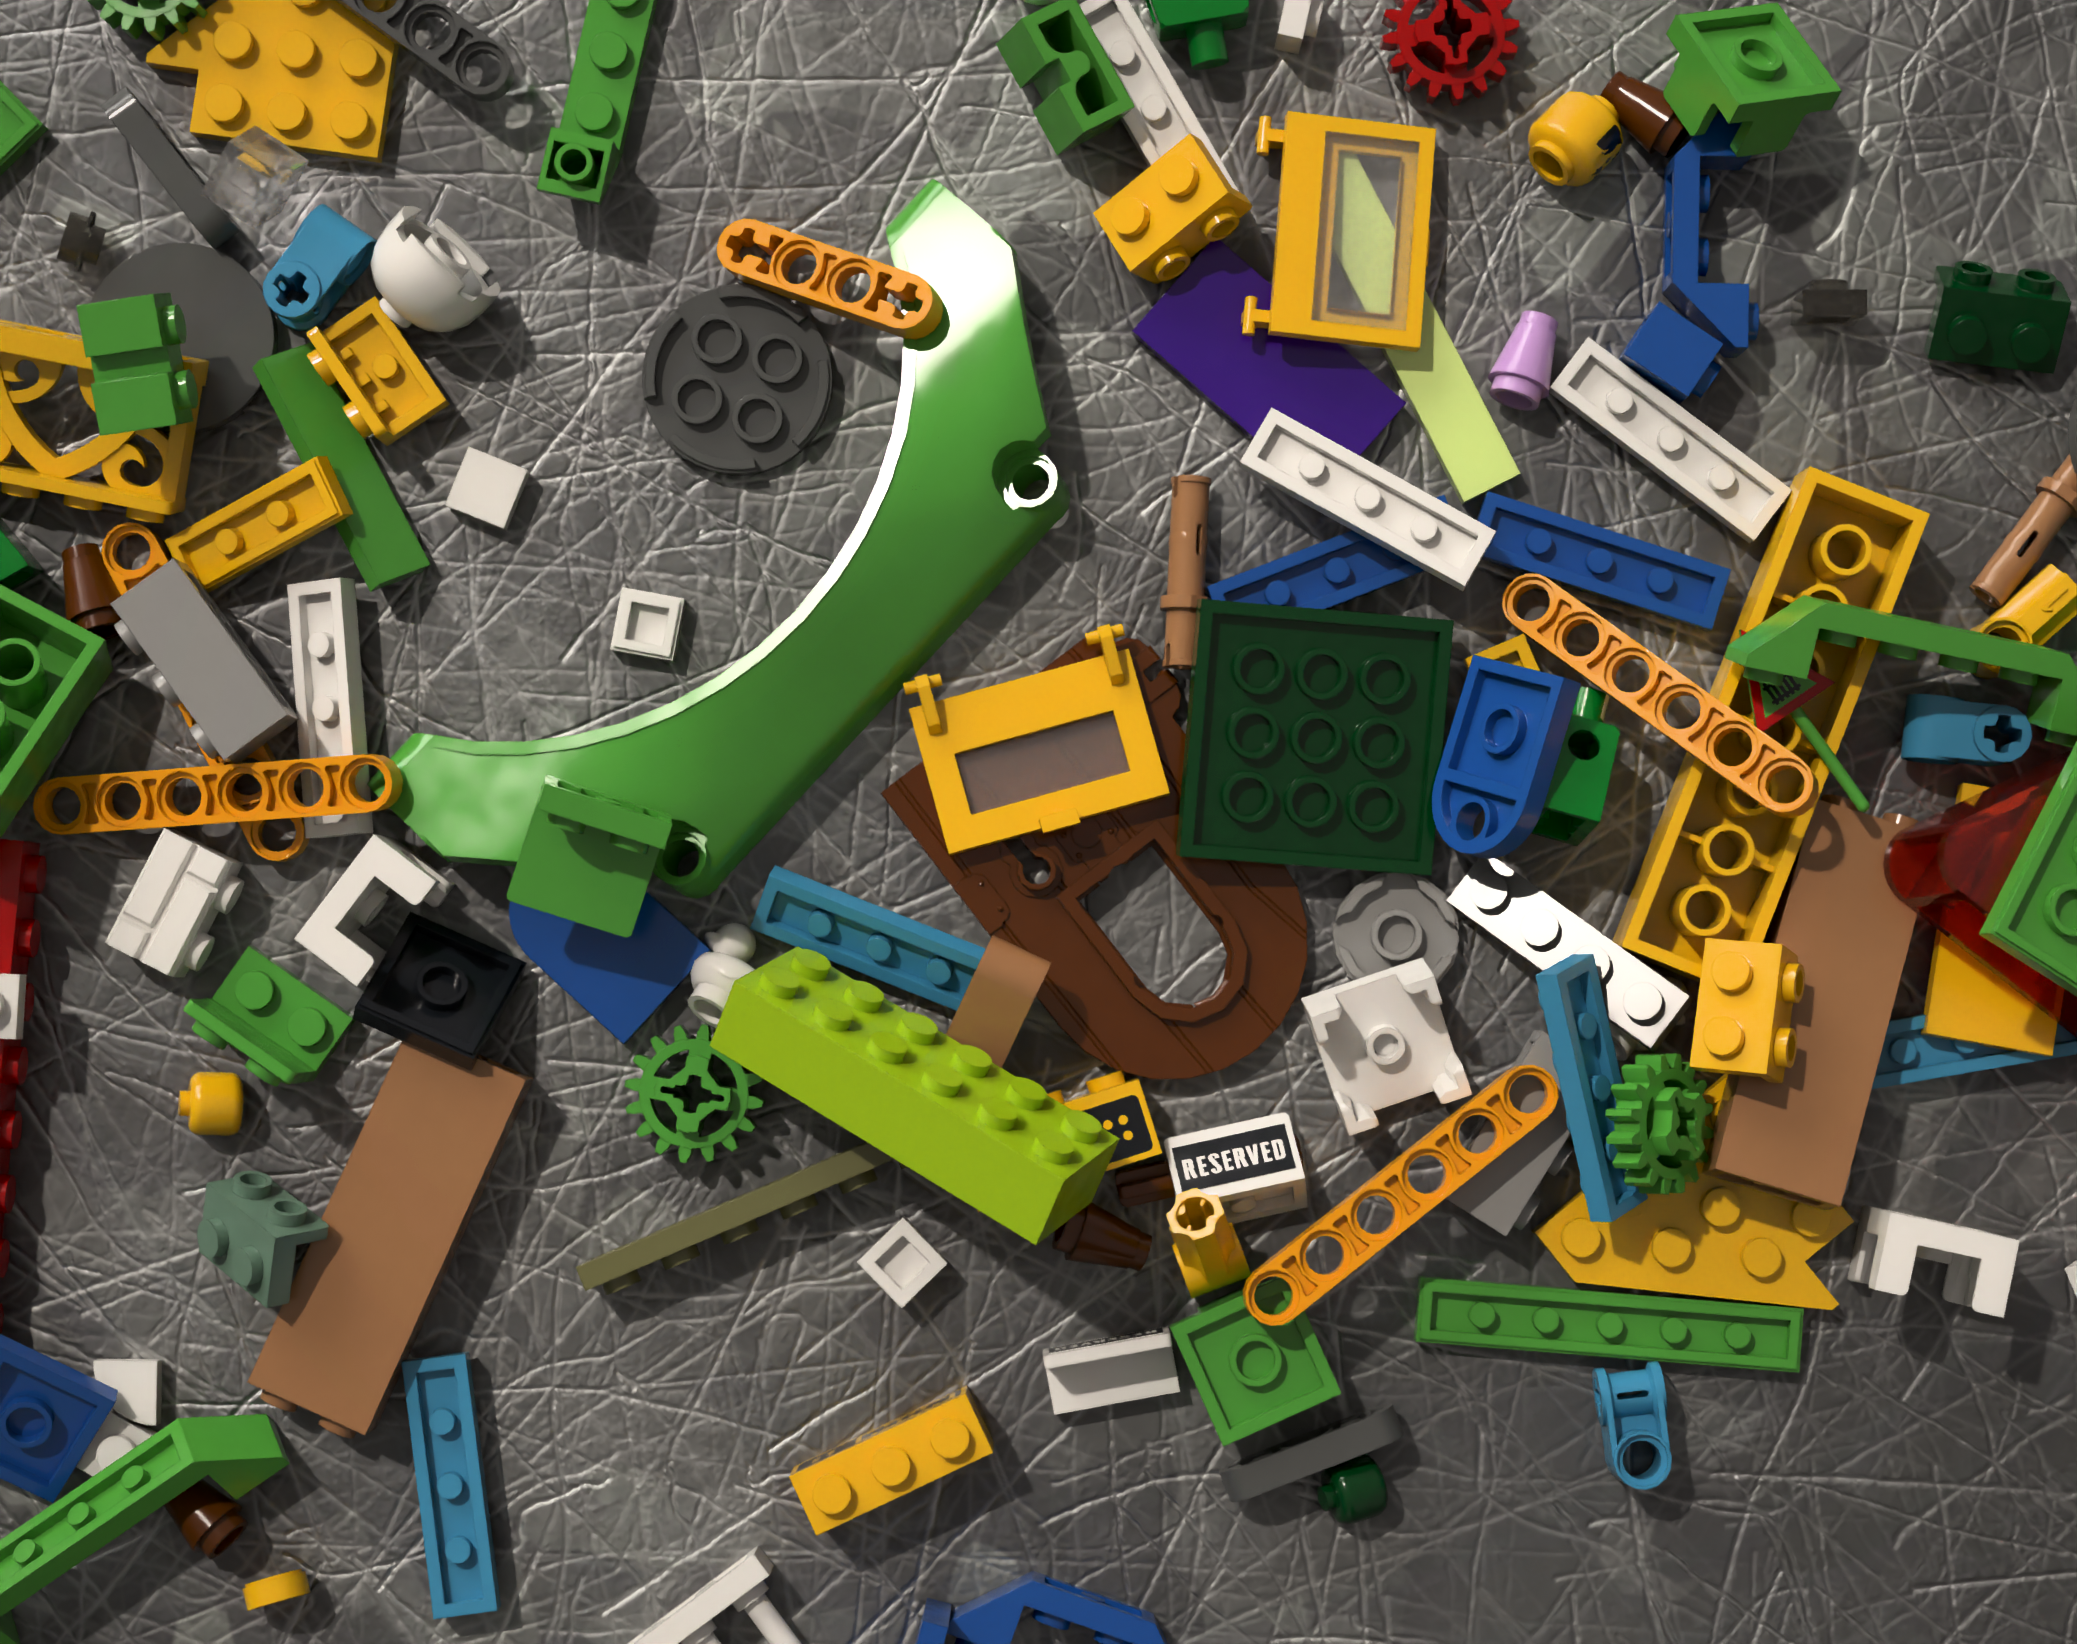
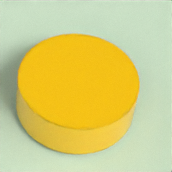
[242,1569,311,1611]

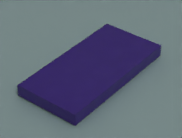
[1131,240,1406,456]

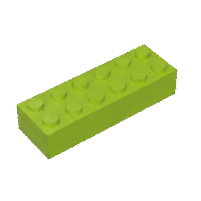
[709,946,1120,1245]

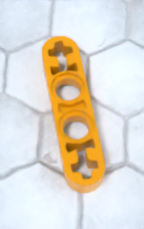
[717,218,943,340]

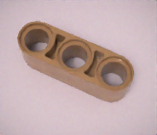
[946,935,1051,1068]

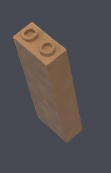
[1702,794,1938,1210]
[247,1041,534,1439]

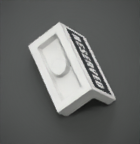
[1164,1113,1308,1224]
[1043,1326,1180,1415]

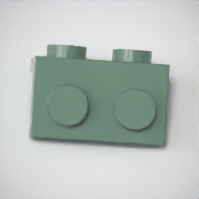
[197,1171,329,1308]

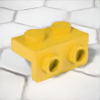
[1093,133,1252,284]
[306,296,450,446]
[1689,938,1805,1083]

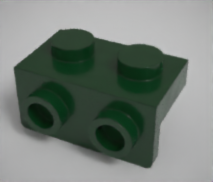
[1924,261,2071,374]

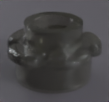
[57,211,107,272]

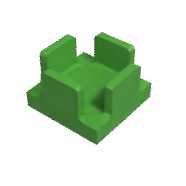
[1663,2,1842,157]
[1169,1277,1342,1447]

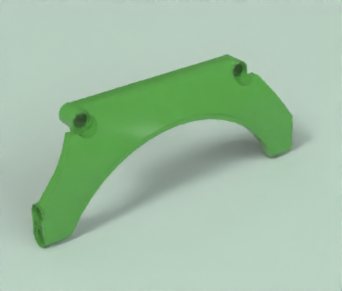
[367,179,1071,899]

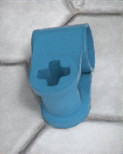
[263,204,377,331]
[1901,694,2032,767]
[1592,1361,1672,1490]

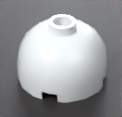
[371,206,501,332]

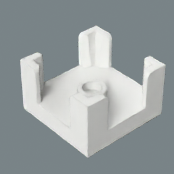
[294,834,456,986]
[1301,958,1472,1136]
[1847,1205,2020,1318]

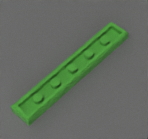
[1414,1276,1804,1373]

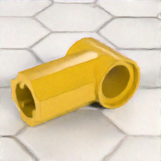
[1970,564,2077,679]
[1166,1188,1251,1299]

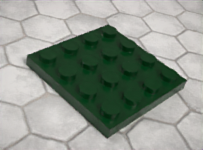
[1176,599,1454,875]

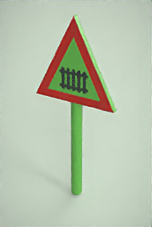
[1739,629,1870,812]

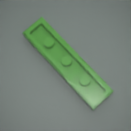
[252,342,431,592]

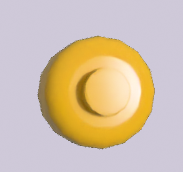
[178,1072,243,1136]

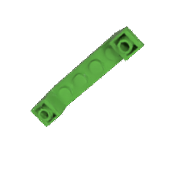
[537,0,658,205]
[1724,595,2077,748]
[0,1414,290,1644]

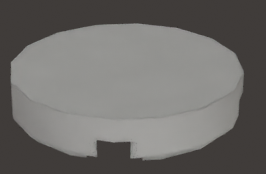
[1331,873,1459,984]

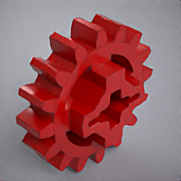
[1380,0,1520,106]

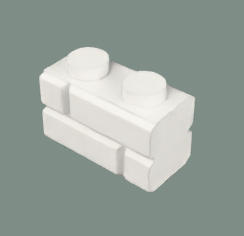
[105,828,244,977]

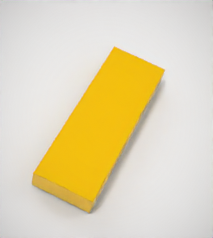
[165,456,354,593]

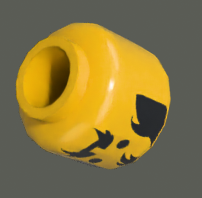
[1528,91,1623,187]

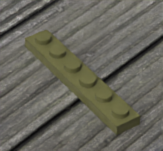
[575,1142,907,1295]

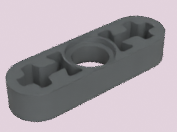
[101,86,241,250]
[1219,1403,1404,1502]

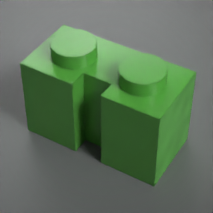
[996,0,1135,156]
[76,293,198,436]

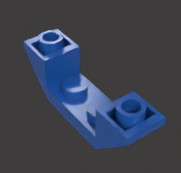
[1662,112,1759,358]
[947,1571,1168,1644]

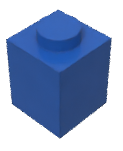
[1618,301,1723,405]

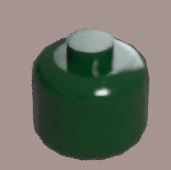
[1317,1454,1388,1525]

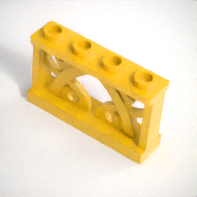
[0,319,209,523]

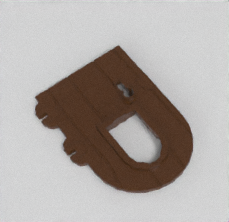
[880,625,1307,1079]

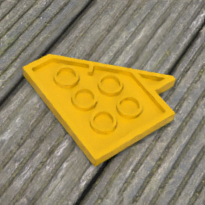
[146,0,399,163]
[1531,1074,1854,1310]

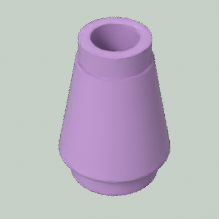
[1488,311,1558,411]

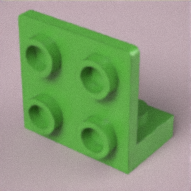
[507,775,672,938]
[183,946,356,1087]

